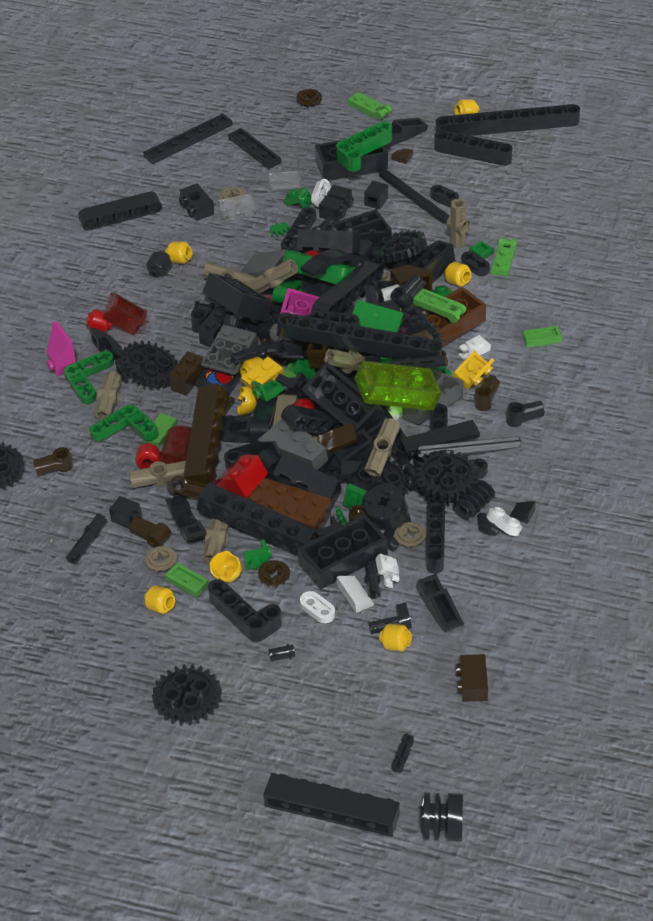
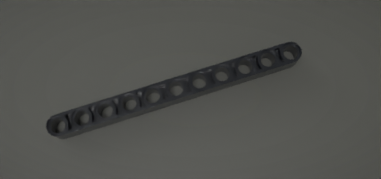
[426,403,448,574]

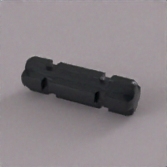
[391,733,414,773]

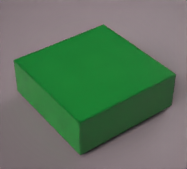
[469,241,494,259]

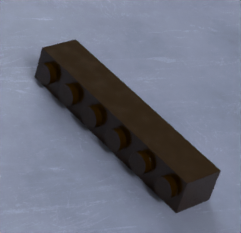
[183,383,227,484]

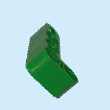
[336,122,392,172]
[282,249,356,284]

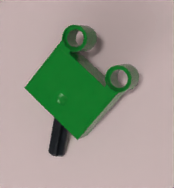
[340,285,404,367]

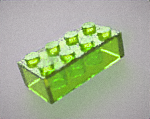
[355,361,442,411]

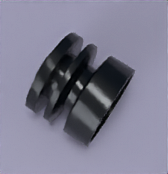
[420,792,463,842]

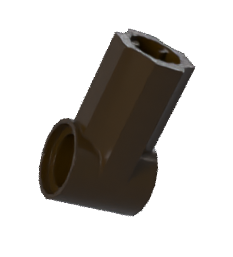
[475,375,500,411]
[33,447,73,476]
[167,475,207,500]
[129,517,171,548]

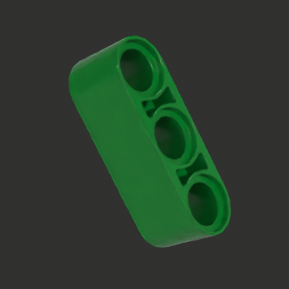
[272,278,302,303]

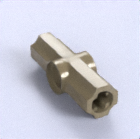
[446,199,470,249]
[248,259,298,293]
[202,262,257,286]
[324,349,366,374]
[94,371,122,421]
[364,418,401,477]
[129,461,186,488]
[202,518,229,565]

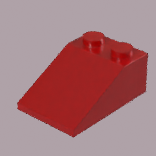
[213,454,268,498]

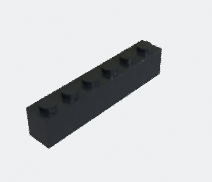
[263,773,400,837]

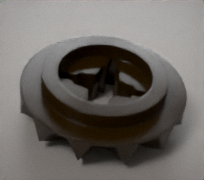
[296,89,322,107]
[258,560,290,588]

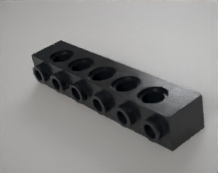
[196,482,316,555]

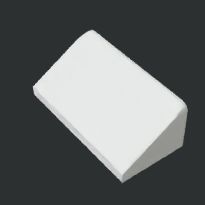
[337,576,374,613]

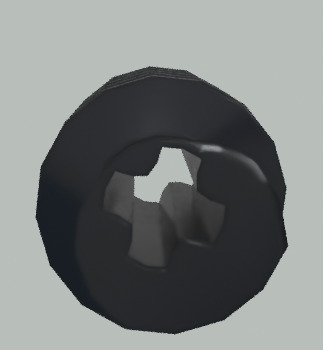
[453,480,495,521]

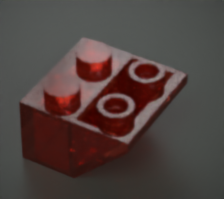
[103,292,147,335]

